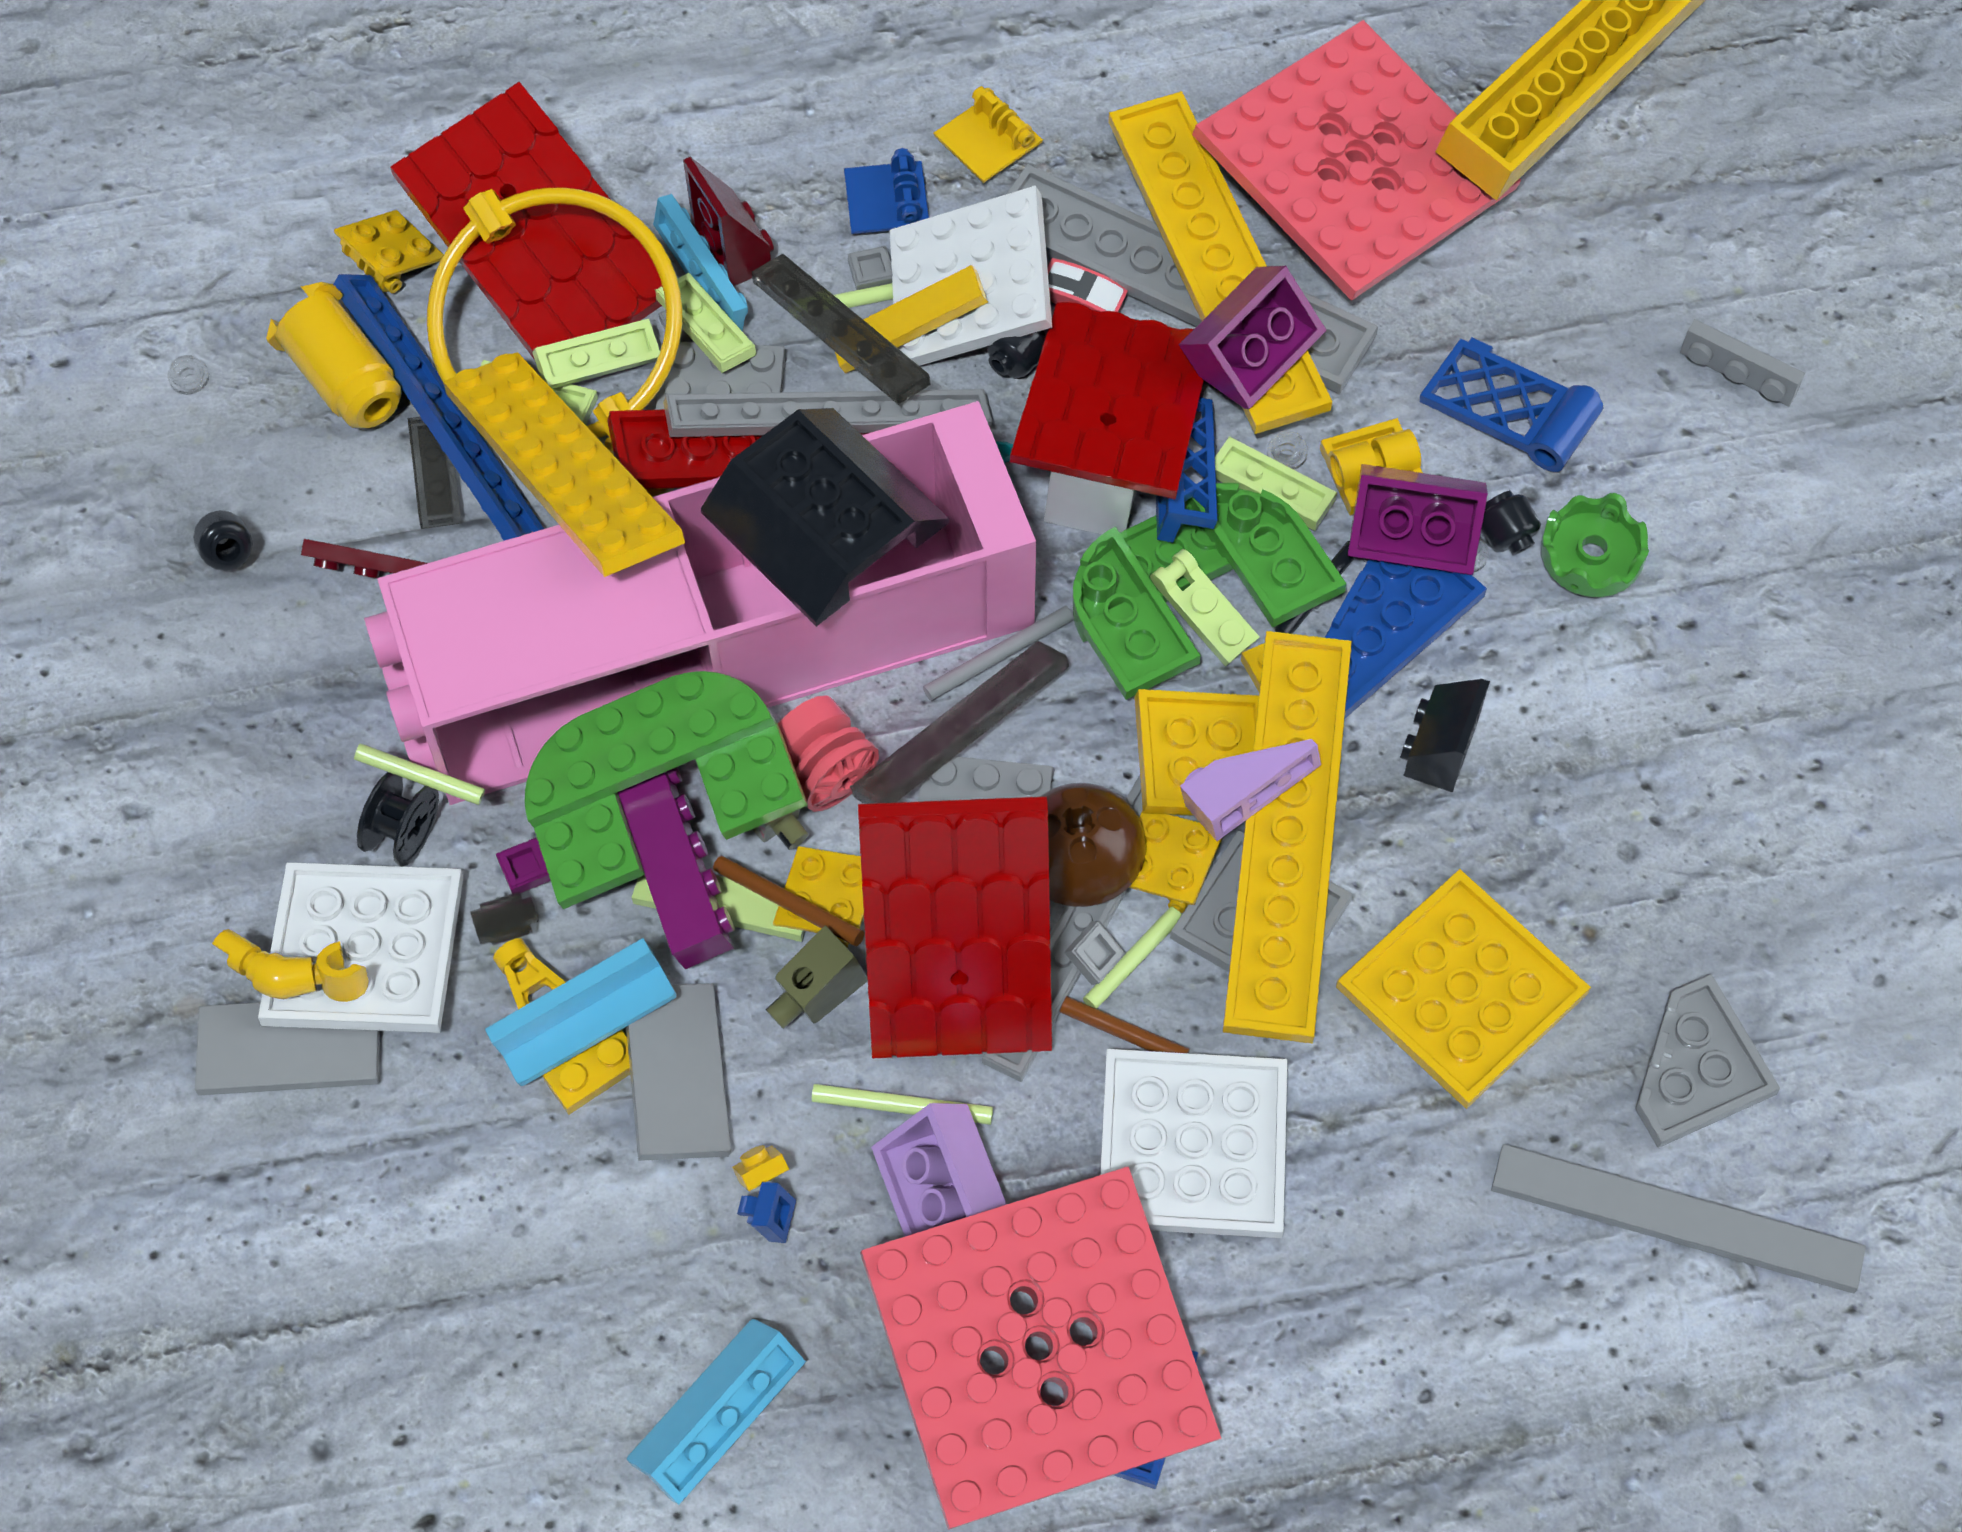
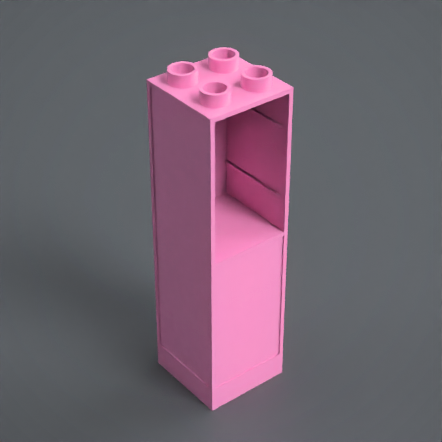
[364,401,1036,805]

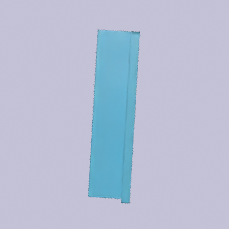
[485,938,677,1086]
[627,1319,806,1505]

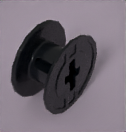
[357,772,439,867]

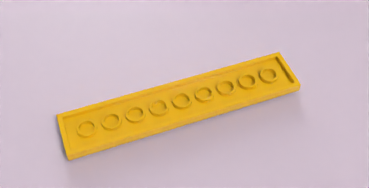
[1108,91,1333,434]
[443,352,685,577]
[1223,631,1352,1044]

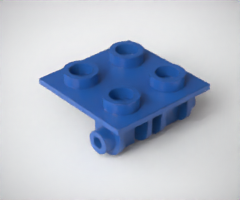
[844,148,929,234]

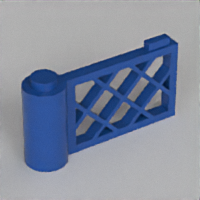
[1420,337,1604,472]

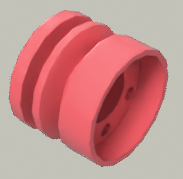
[777,695,879,812]

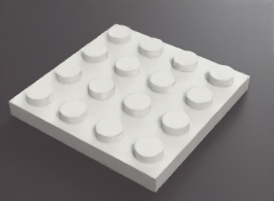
[889,185,1052,370]
[258,862,463,1033]
[1100,1049,1287,1238]

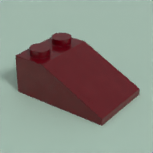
[683,157,774,286]

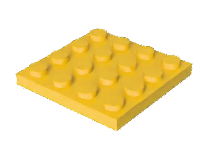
[1336,869,1591,1109]

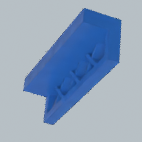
[1156,397,1217,542]

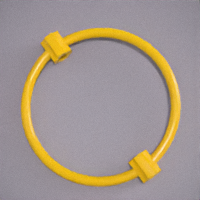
[427,188,682,438]

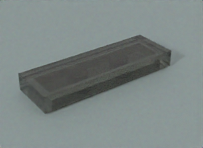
[407,417,462,529]

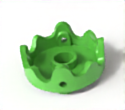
[1541,493,1649,598]

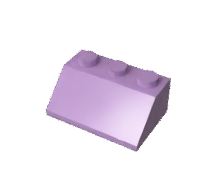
[871,1103,1007,1236]

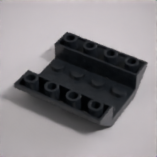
[701,408,949,627]

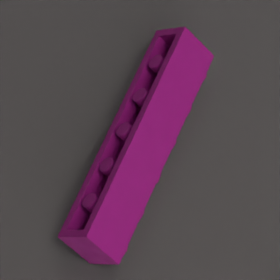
[617,767,735,969]

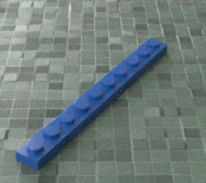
[333,274,544,541]

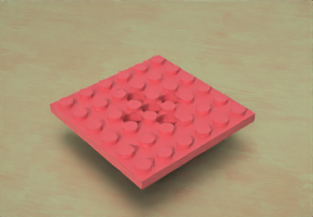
[1192,20,1521,301]
[860,1166,1221,1530]

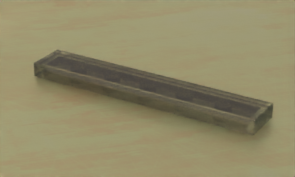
[751,254,931,405]
[850,641,1069,804]

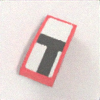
[1047,258,1128,312]

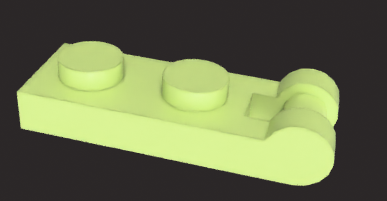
[1150,549,1260,667]

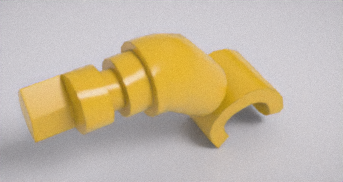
[212,929,369,1002]

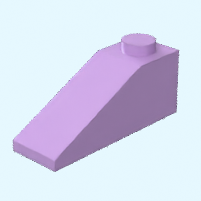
[1180,739,1321,841]

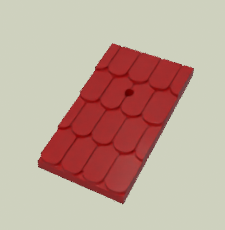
[390,81,662,360]
[1010,302,1204,535]
[858,796,1052,1059]

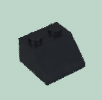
[1400,679,1490,793]

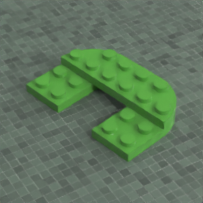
[1072,483,1346,700]
[525,671,808,909]

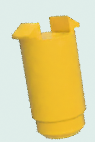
[266,282,402,429]

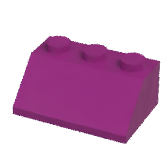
[1179,265,1327,409]
[1348,464,1488,575]

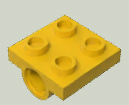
[1320,418,1423,516]

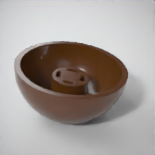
[1041,783,1146,907]

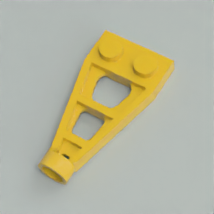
[493,938,630,1115]

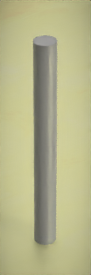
[923,606,1074,701]

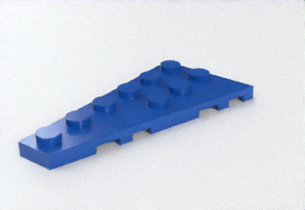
[1325,559,1487,719]

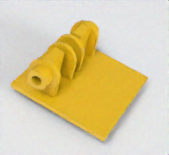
[933,86,1043,183]
[334,210,444,293]
[1128,810,1222,913]
[773,846,864,947]

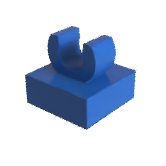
[737,1182,796,1243]

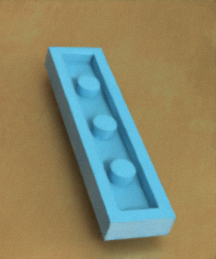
[653,194,748,331]

